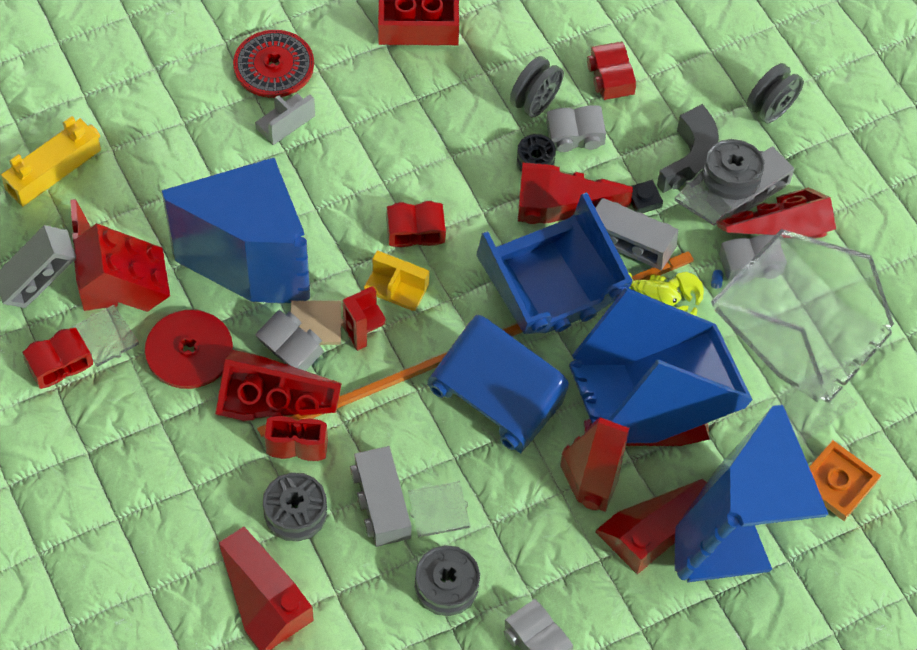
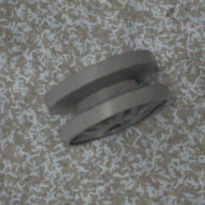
[510,56,564,118]
[746,63,804,123]
[702,139,765,200]
[263,472,327,541]
[414,545,480,616]

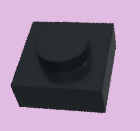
[631,180,663,213]

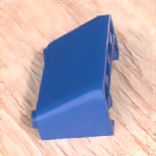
[427,315,569,454]

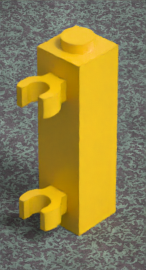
[1,116,101,207]

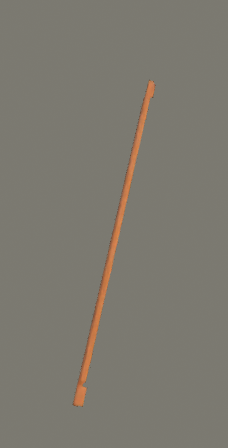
[257,251,694,437]

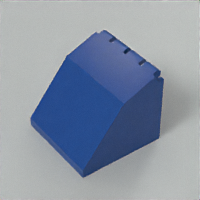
[161,158,310,303]
[569,287,753,443]
[675,405,828,583]

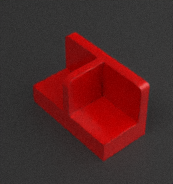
[342,286,386,351]

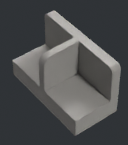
[255,93,315,145]

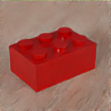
[378,0,459,46]
[74,223,170,312]

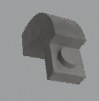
[657,104,719,193]

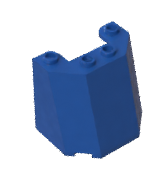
[476,192,633,334]

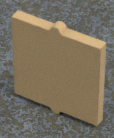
[291,301,344,345]

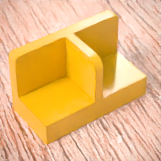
[364,250,429,311]

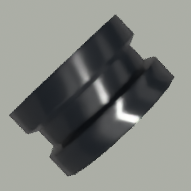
[516,134,556,172]

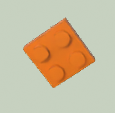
[809,440,881,521]

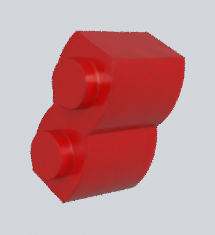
[587,41,636,100]
[386,201,446,247]
[22,327,93,389]
[264,416,328,461]

